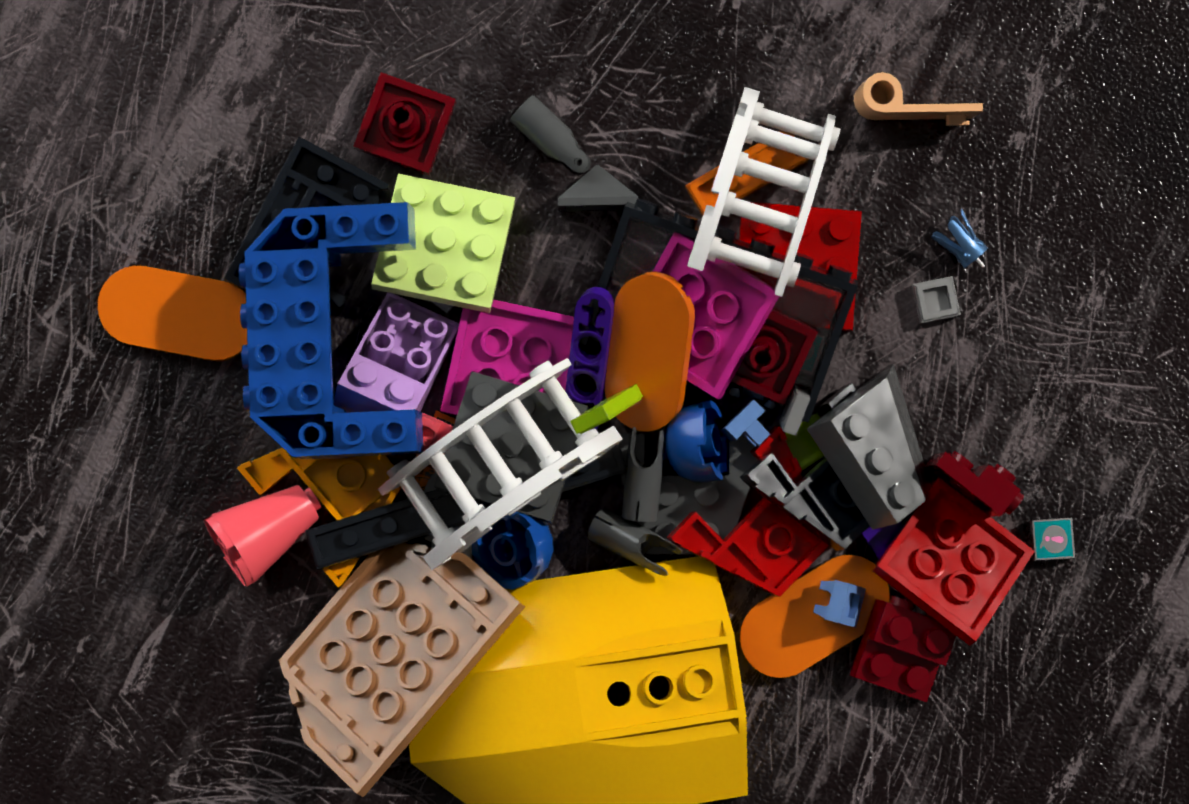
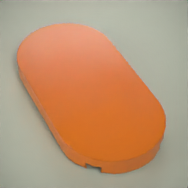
[98,266,248,361]
[605,272,695,432]
[740,555,890,678]

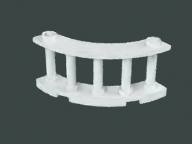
[687,87,841,297]
[378,358,623,570]

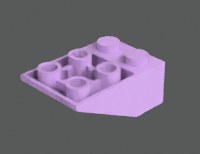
[334,293,459,413]

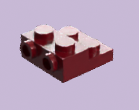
[926,451,1024,517]
[850,596,956,702]

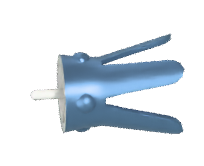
[931,209,988,268]

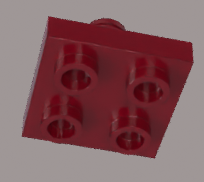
[353,72,457,176]
[731,309,818,405]

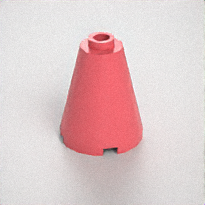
[204,485,321,587]

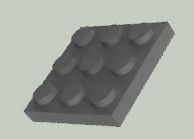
[434,371,588,524]

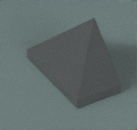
[558,165,638,212]

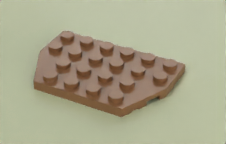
[279,543,525,797]

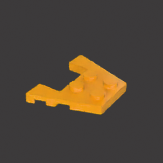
[237,448,402,588]

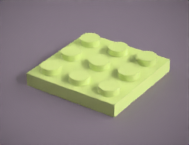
[371,173,515,313]

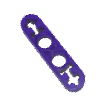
[565,287,615,430]

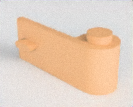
[854,72,983,126]

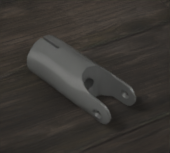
[510,95,591,173]
[621,427,665,522]
[588,508,682,577]

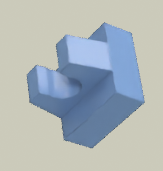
[720,399,770,447]
[813,580,866,628]

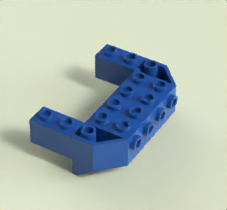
[239,202,424,459]

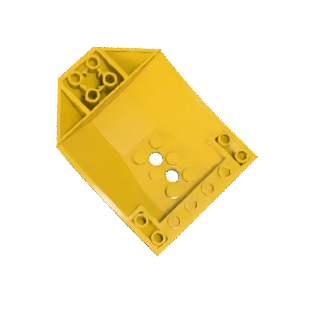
[408,556,748,804]

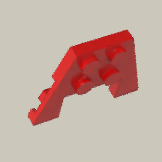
[667,426,829,597]

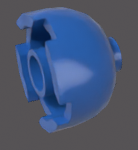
[663,400,729,482]
[471,512,554,590]

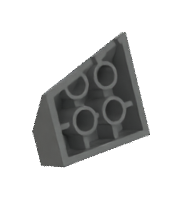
[807,364,931,530]

